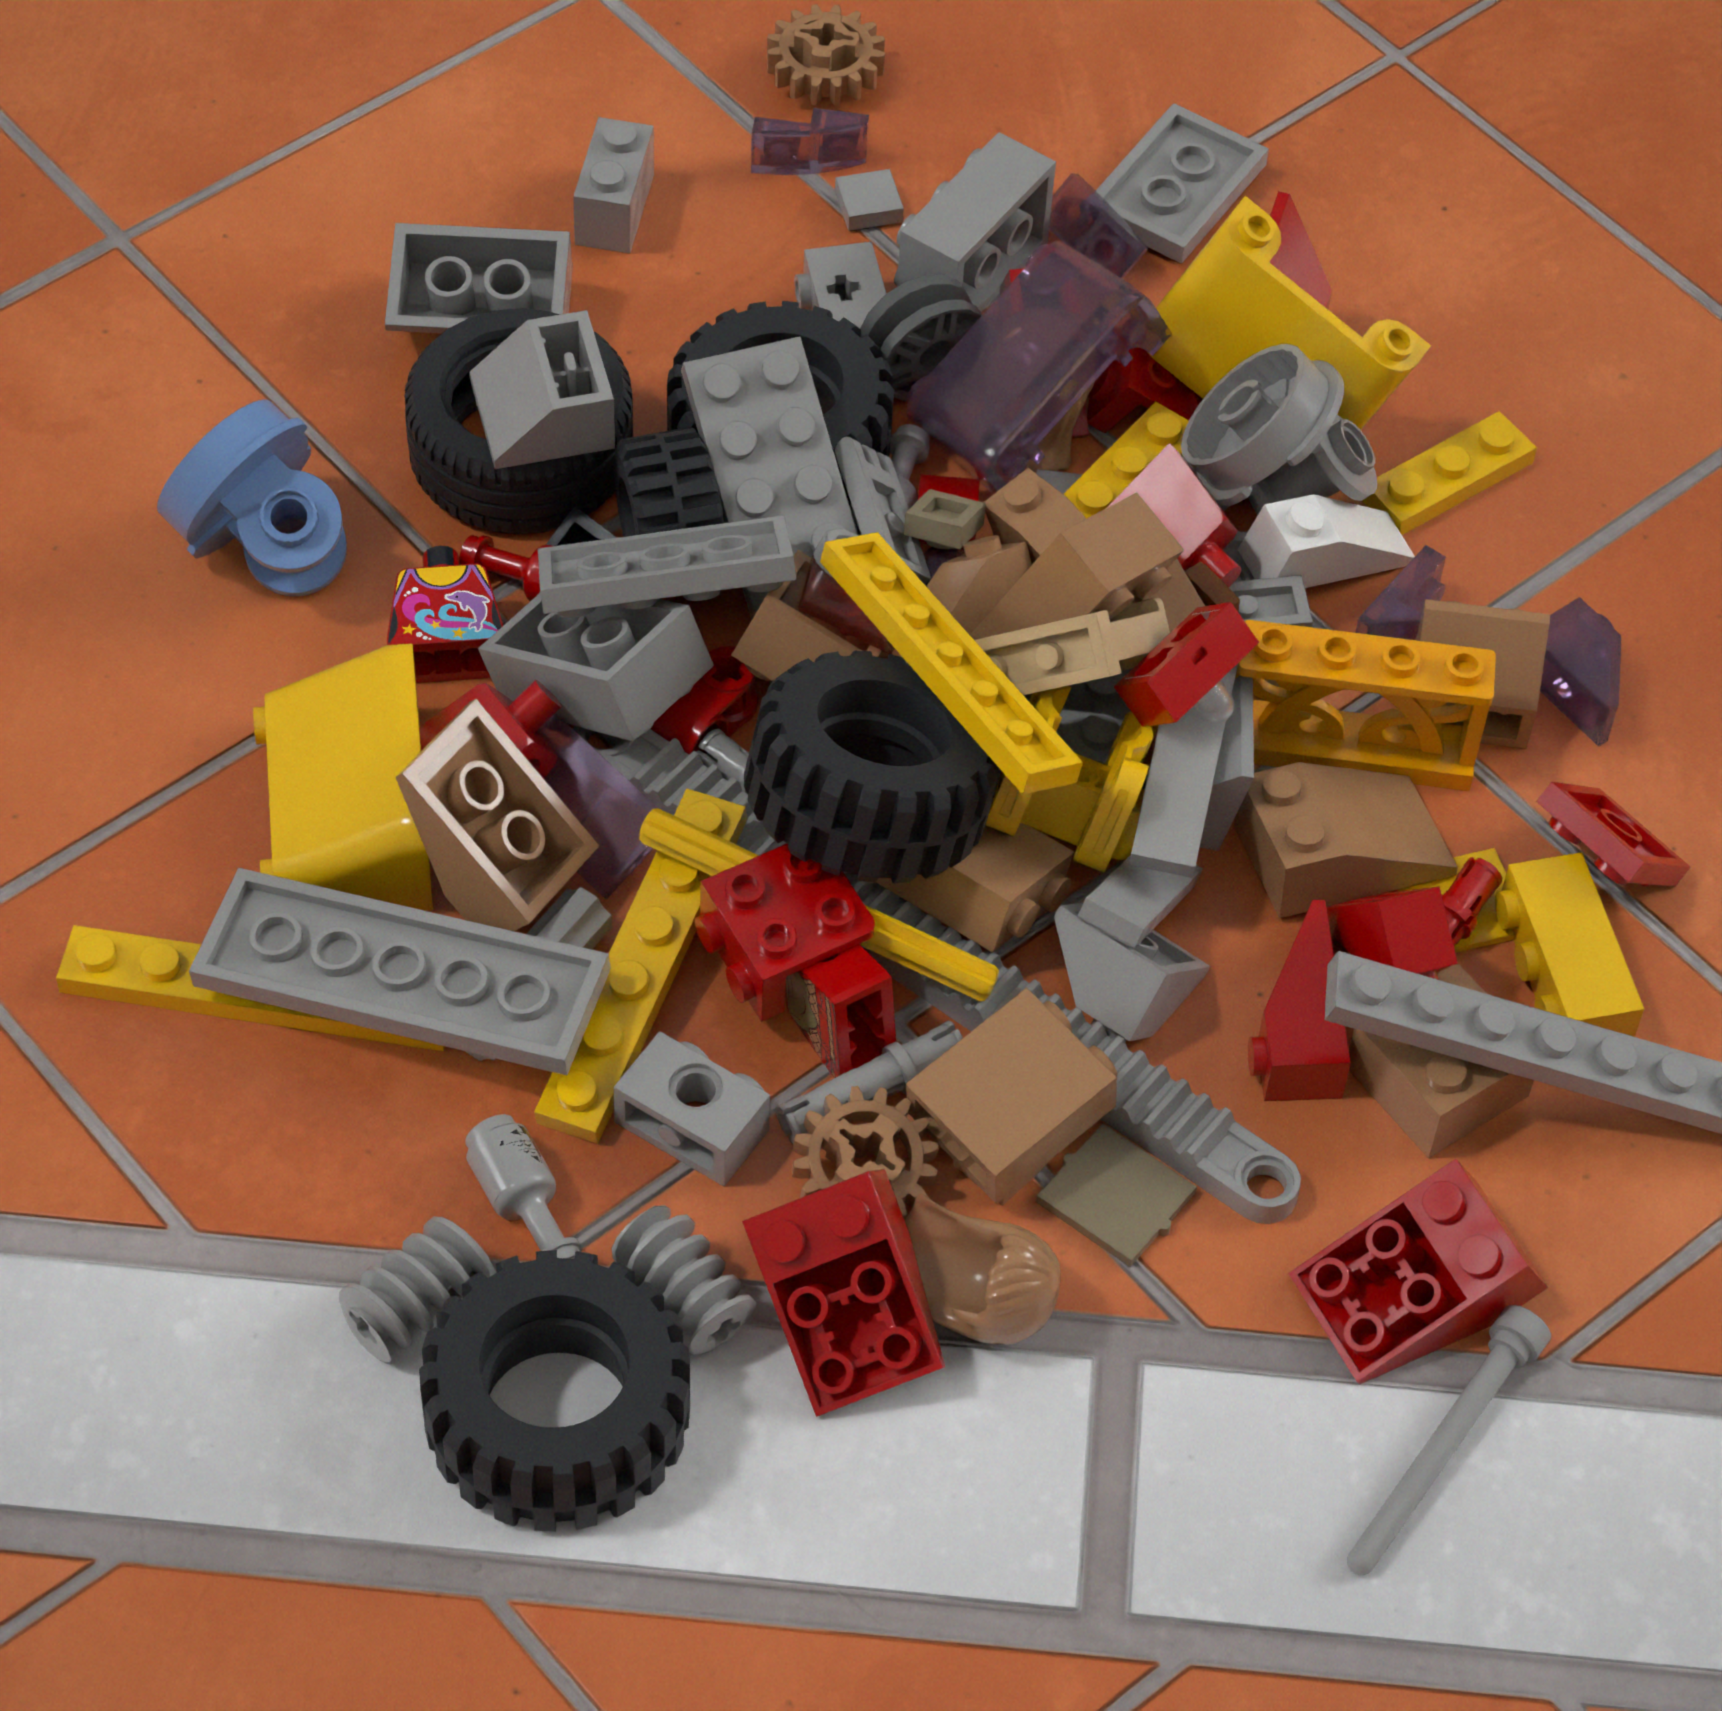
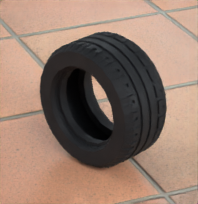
[404,308,633,534]

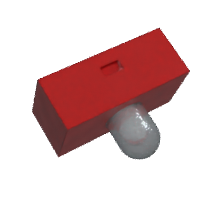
[1114,602,1259,727]

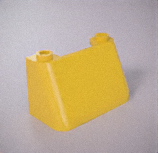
[1141,196,1431,430]
[253,644,433,911]

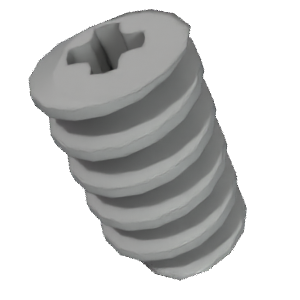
[611,1205,757,1355]
[339,1216,496,1363]

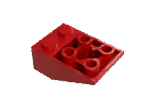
[1288,1159,1548,1384]
[742,1169,945,1417]

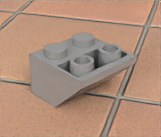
[470,310,615,469]

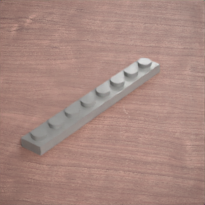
[1325,951,1722,1134]

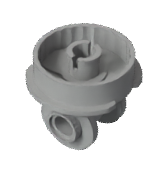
[1181,344,1377,515]

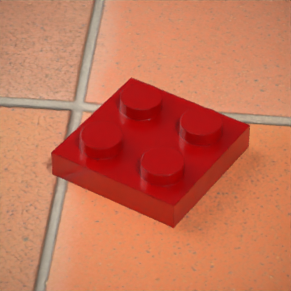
[1536,782,1691,887]

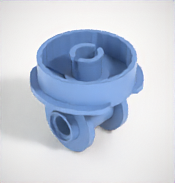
[157,399,347,596]

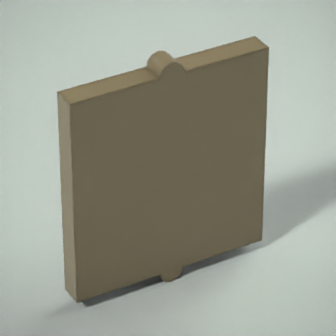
[1036,1123,1197,1267]

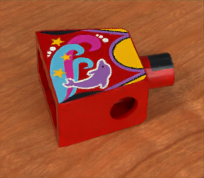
[387,546,503,683]

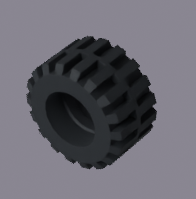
[613,427,724,537]

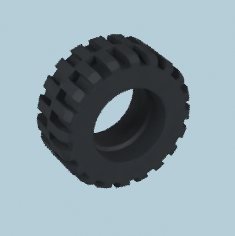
[667,301,894,506]
[744,650,1001,884]
[419,1250,690,1532]

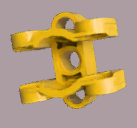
[985,685,1158,873]

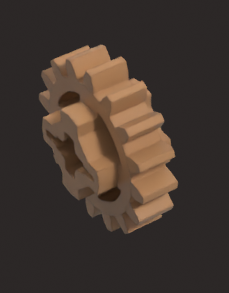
[767,4,885,106]
[792,1086,939,1220]

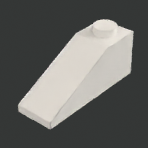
[1238,494,1415,588]

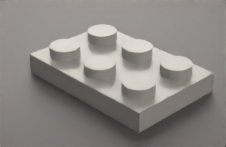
[1085,103,1269,263]

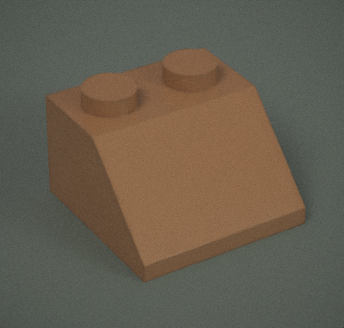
[731,550,888,681]

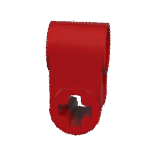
[650,646,758,755]

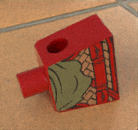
[785,944,896,1078]

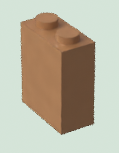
[876,823,1074,953]
[906,988,1117,1204]

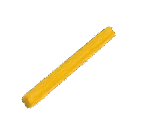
[639,808,999,1001]

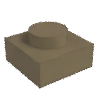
[904,489,986,549]

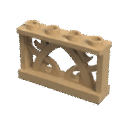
[901,598,1170,695]

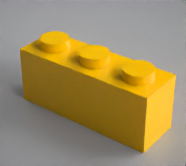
[1495,852,1644,1037]

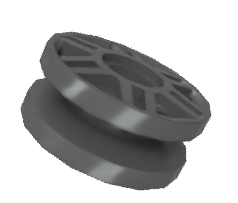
[860,274,990,401]

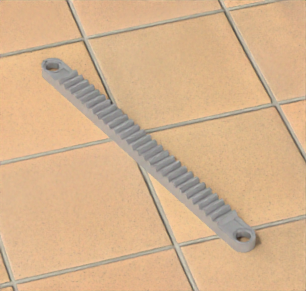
[573,726,1301,1224]

